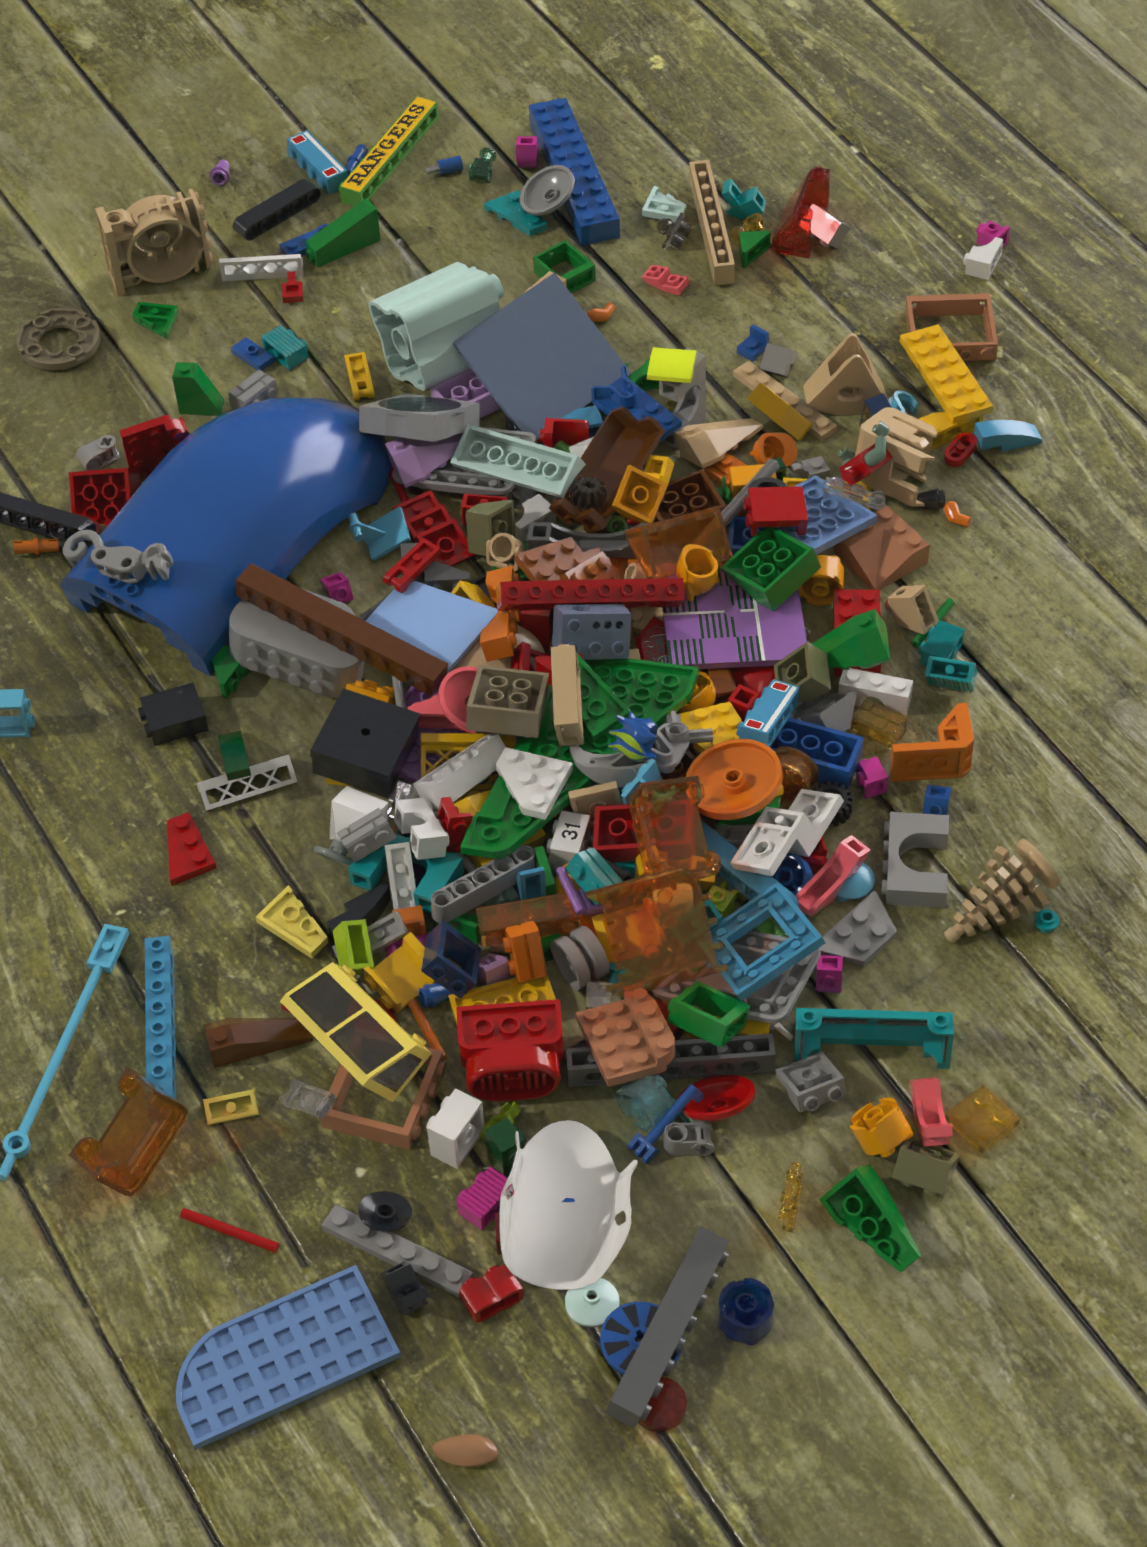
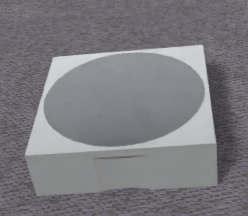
[359,393,480,442]

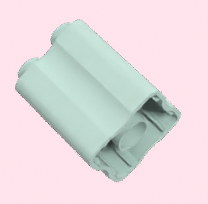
[369,262,504,391]

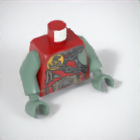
[837,421,893,486]

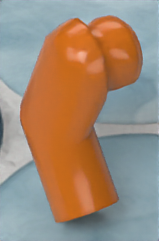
[587,302,615,323]
[944,501,971,527]

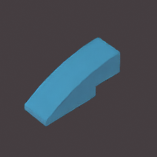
[974,420,1042,452]
[516,867,546,906]

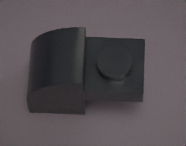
[380,1261,430,1316]

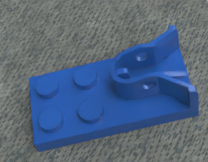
[591,365,682,444]

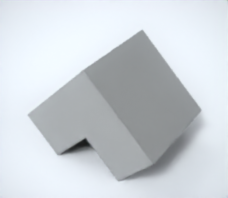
[760,343,798,376]

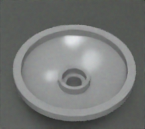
[520,165,575,215]

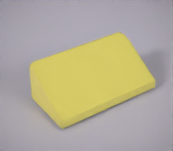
[203,1089,259,1125]

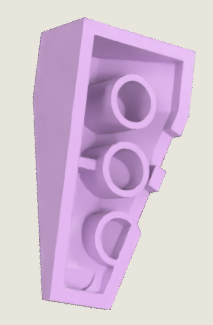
[385,433,464,488]

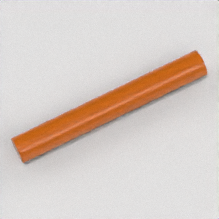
[407,999,447,1061]

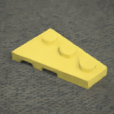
[256,885,328,959]

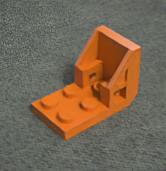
[890,703,974,782]

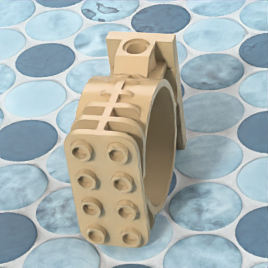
[95,188,214,296]

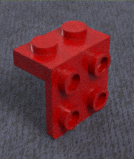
[539,418,589,448]

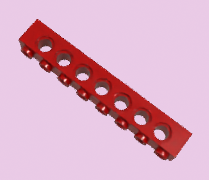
[496,578,685,611]

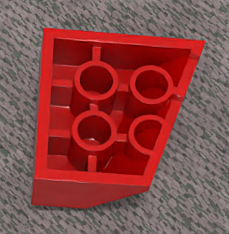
[69,468,141,526]

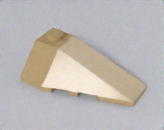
[675,418,763,468]

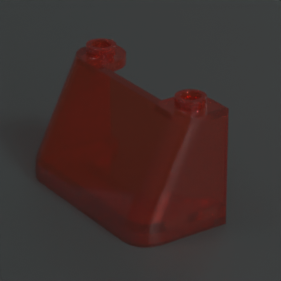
[772,167,831,259]

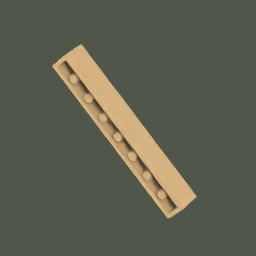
[689,160,735,286]

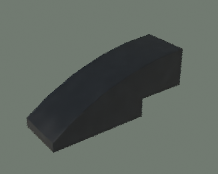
[327,882,391,943]

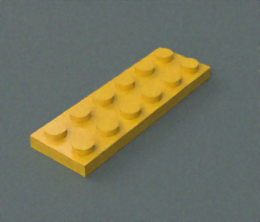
[899,324,993,423]

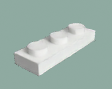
[384,842,416,910]

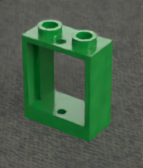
[533,240,596,294]
[668,981,750,1048]

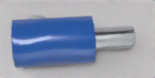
[425,155,463,175]

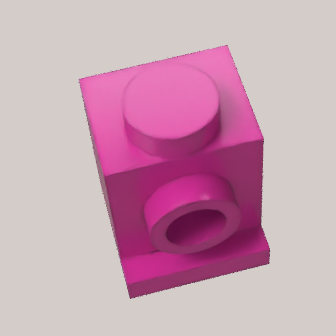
[976,220,1010,248]
[856,756,889,799]

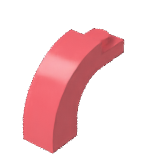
[910,1077,953,1147]

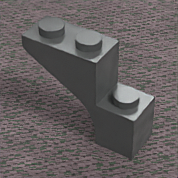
[401,543,470,593]

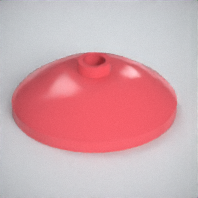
[438,666,478,731]

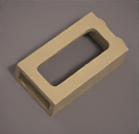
[551,644,584,746]

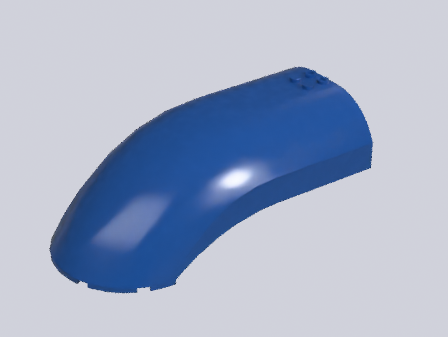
[61,398,391,676]

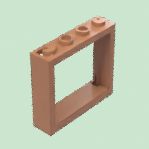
[905,293,998,363]
[319,1030,447,1150]

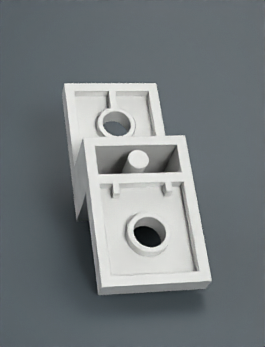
[730,789,844,876]

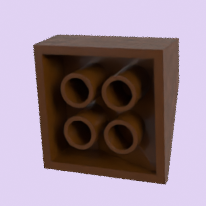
[654,469,730,550]

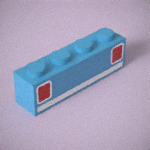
[287,130,348,195]
[736,679,800,747]

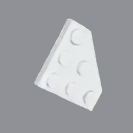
[496,747,573,820]

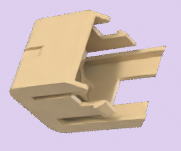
[855,407,937,506]

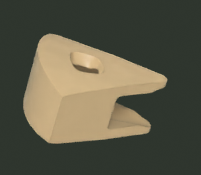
[803,333,887,416]

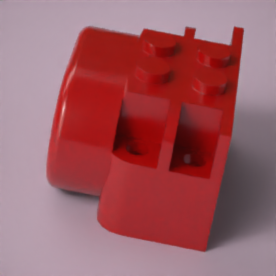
[456,999,564,1102]

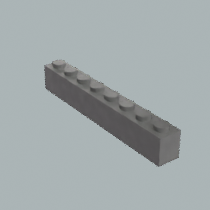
[604,1226,730,1429]

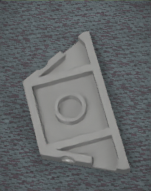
[819,891,897,967]

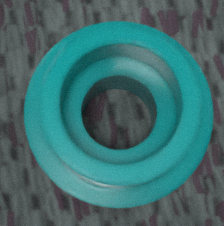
[1034,909,1060,933]

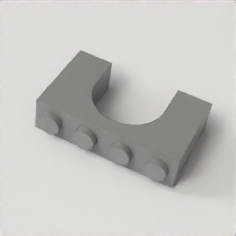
[659,348,706,449]
[881,812,949,908]

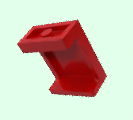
[743,486,808,536]

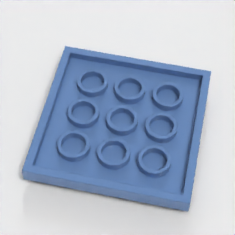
[775,475,877,555]

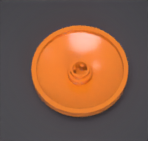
[685,739,783,820]

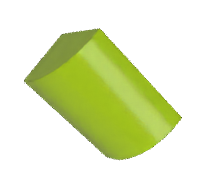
[333,919,374,976]

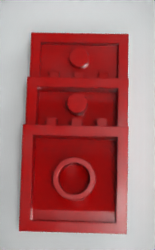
[392,490,476,567]

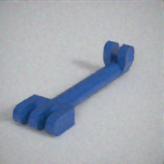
[628,1084,704,1164]

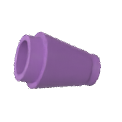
[210,160,230,185]

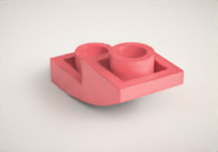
[642,265,690,295]

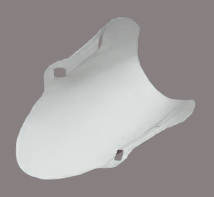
[500,1120,638,1290]

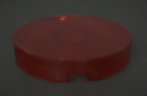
[638,1377,687,1432]

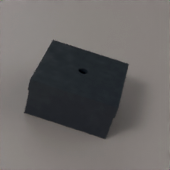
[310,688,420,798]

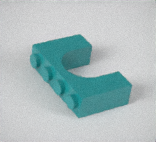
[348,834,465,914]

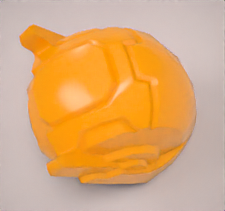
[676,544,720,602]

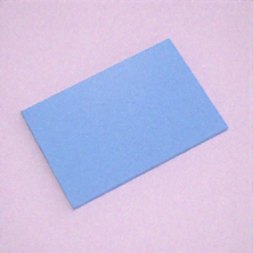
[366,580,498,674]

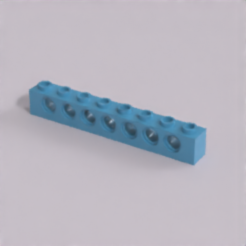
[145,936,177,1124]

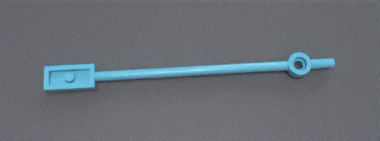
[0,924,129,1181]

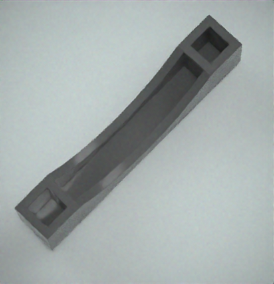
[527,522,666,558]

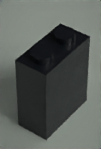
[138,682,208,746]

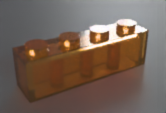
[476,893,581,947]

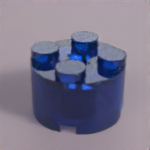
[718,1278,774,1345]

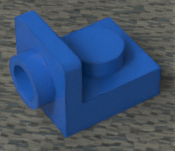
[737,325,769,362]
[923,784,951,815]

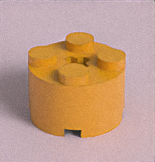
[798,555,844,606]
[849,1097,913,1157]

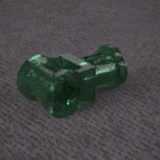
[469,147,497,183]

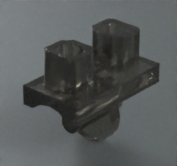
[657,212,693,251]

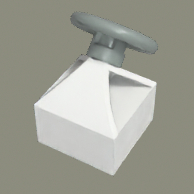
[313,786,388,867]

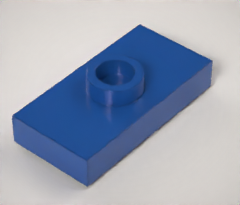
[231,337,275,371]

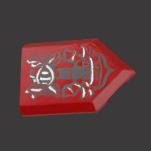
[635,616,669,663]

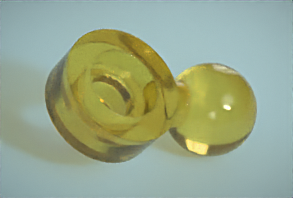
[731,213,764,242]

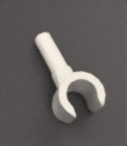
[766,1022,794,1041]

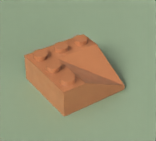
[833,505,930,590]

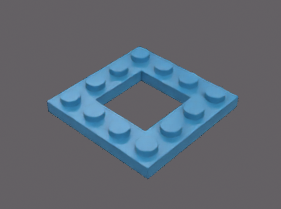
[695,882,826,1001]

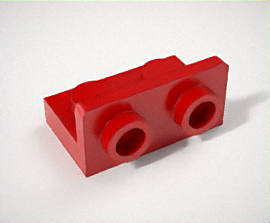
[437,797,473,853]

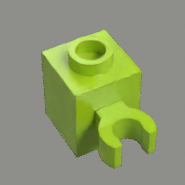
[701,881,739,919]

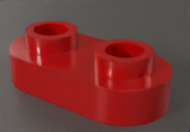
[944,432,977,467]

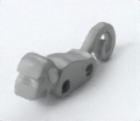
[63,530,173,584]

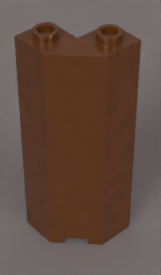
[549,406,666,533]

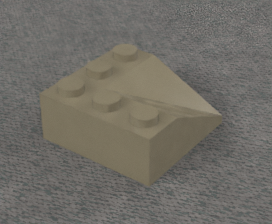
[466,665,549,738]

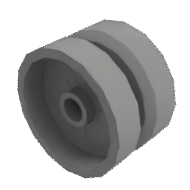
[550,925,610,991]

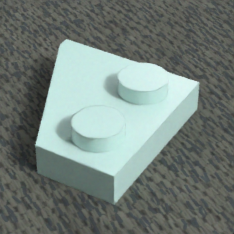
[642,186,686,223]

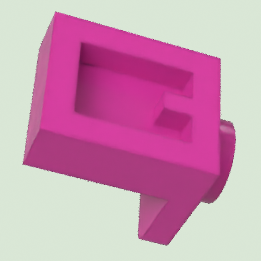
[320,572,354,603]
[816,955,843,993]

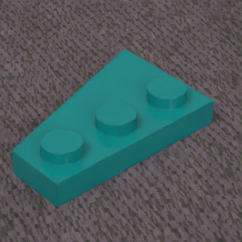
[484,190,547,236]

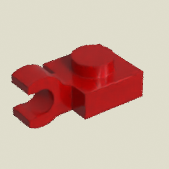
[282,271,304,303]

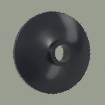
[358,1191,412,1232]

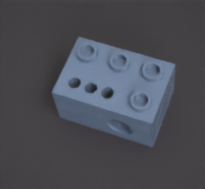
[552,604,631,660]

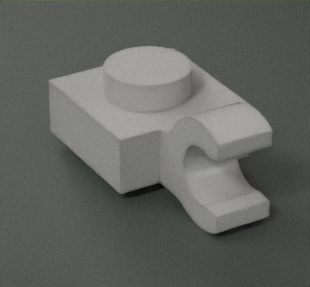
[789,456,830,479]

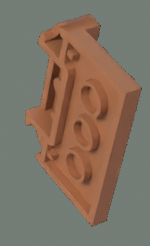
[575,988,676,1087]

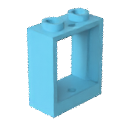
[0,689,35,738]

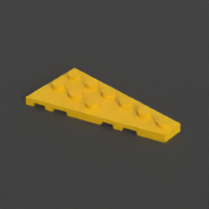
[663,702,783,796]

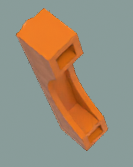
[480,565,521,662]

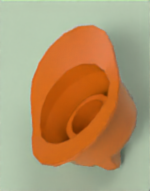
[749,433,798,467]

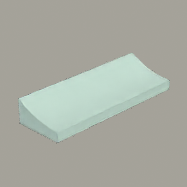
[450,424,586,498]

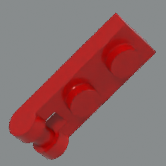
[383,538,441,594]

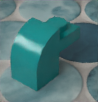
[722,179,766,219]

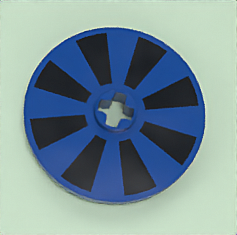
[600,1301,683,1375]

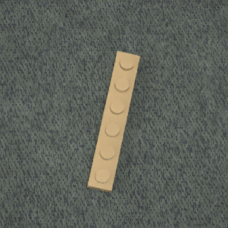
[733,361,837,442]

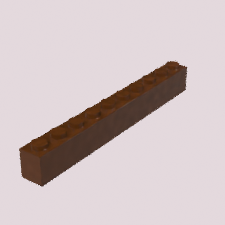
[235,563,448,696]

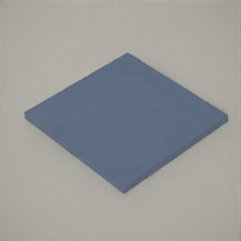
[453,272,632,441]

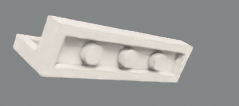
[219,254,304,281]
[196,755,297,811]

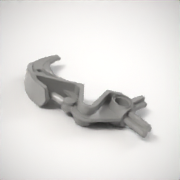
[570,711,713,787]

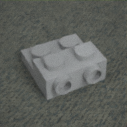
[775,1052,847,1113]

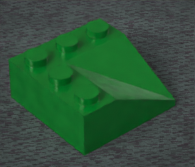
[720,527,821,611]

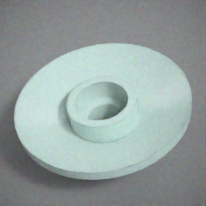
[565,1278,619,1327]

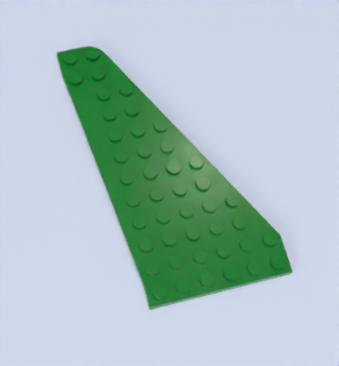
[460,658,699,859]

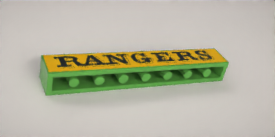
[339,96,439,206]

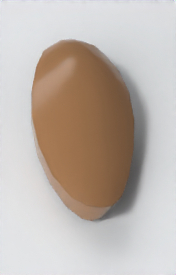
[432,1434,498,1468]

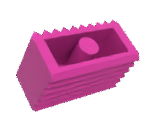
[457,1166,512,1230]

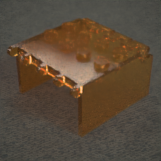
[585,865,729,997]

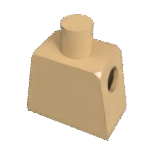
[885,585,939,634]

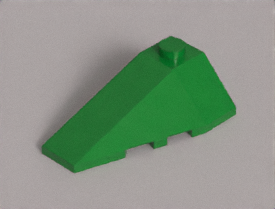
[812,609,890,670]
[819,1165,921,1272]

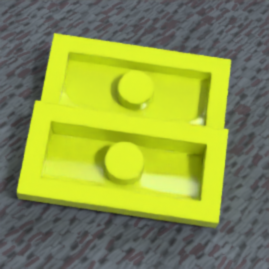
[647,347,697,383]

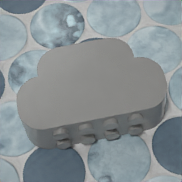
[229,588,364,698]

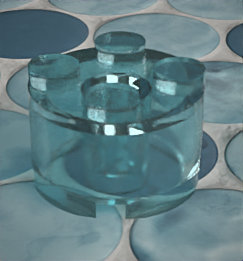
[615,1074,676,1132]

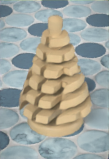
[944,838,1061,943]

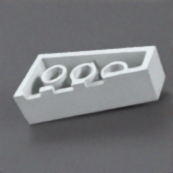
[413,733,506,810]

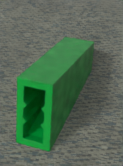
[305,198,380,268]

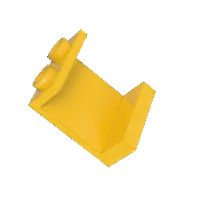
[364,932,436,1013]

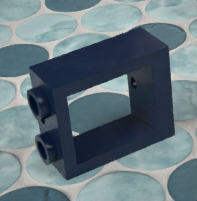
[421,921,482,999]

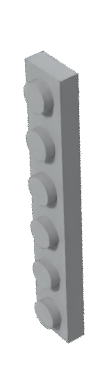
[321,1205,473,1299]

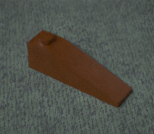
[203,1018,314,1068]

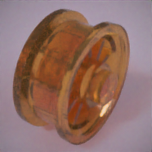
[773,746,819,801]

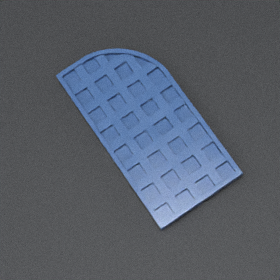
[176,1265,401,1450]

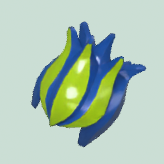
[608,711,658,762]

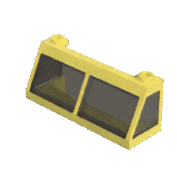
[280,962,432,1102]

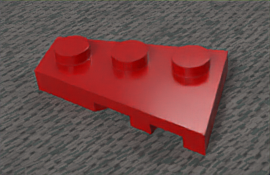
[167,812,216,886]

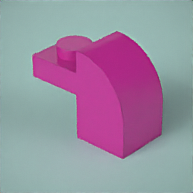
[516,136,539,168]

